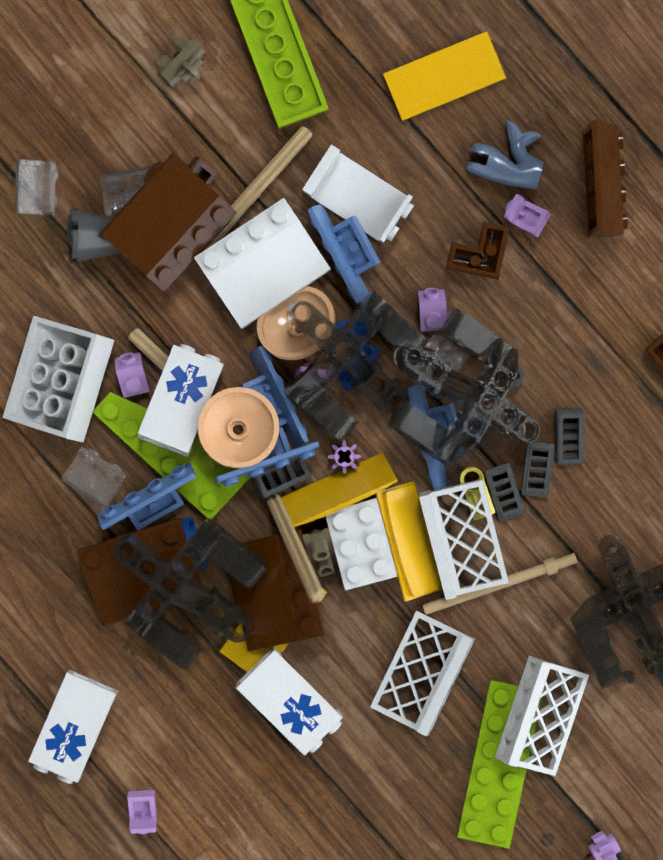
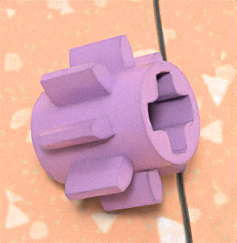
[328,440,361,473]
[588,831,621,860]

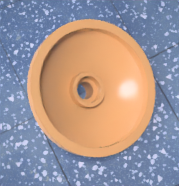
[257,286,336,360]
[198,387,279,468]

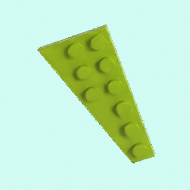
[93,392,250,520]

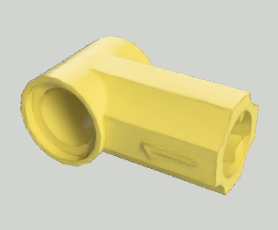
[459,466,496,520]

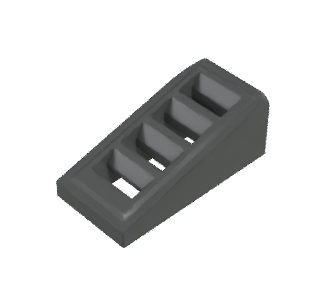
[555,407,584,465]
[521,442,554,497]
[250,457,312,500]
[483,463,525,521]

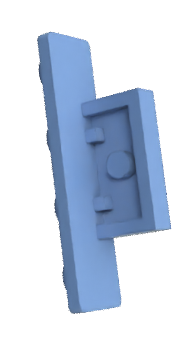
[308,204,381,304]
[239,345,309,448]
[407,384,467,490]
[215,427,320,487]
[98,463,196,530]

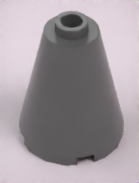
[67,209,121,263]

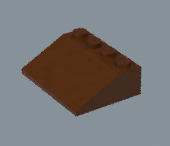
[583,120,628,238]
[100,153,237,292]
[77,517,205,625]
[225,529,326,651]

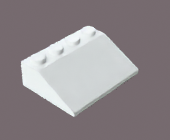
[194,198,331,329]
[2,316,114,442]

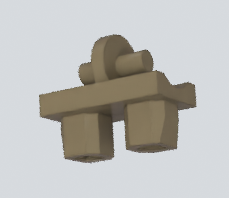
[156,36,206,88]
[302,528,338,577]

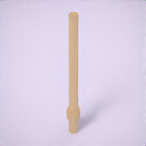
[423,553,578,615]

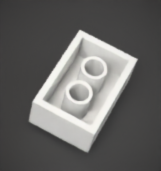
[326,497,398,590]

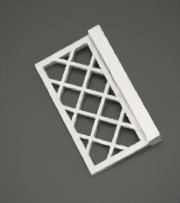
[419,479,509,600]
[370,611,475,736]
[495,656,589,776]

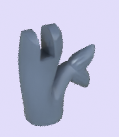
[465,120,544,190]

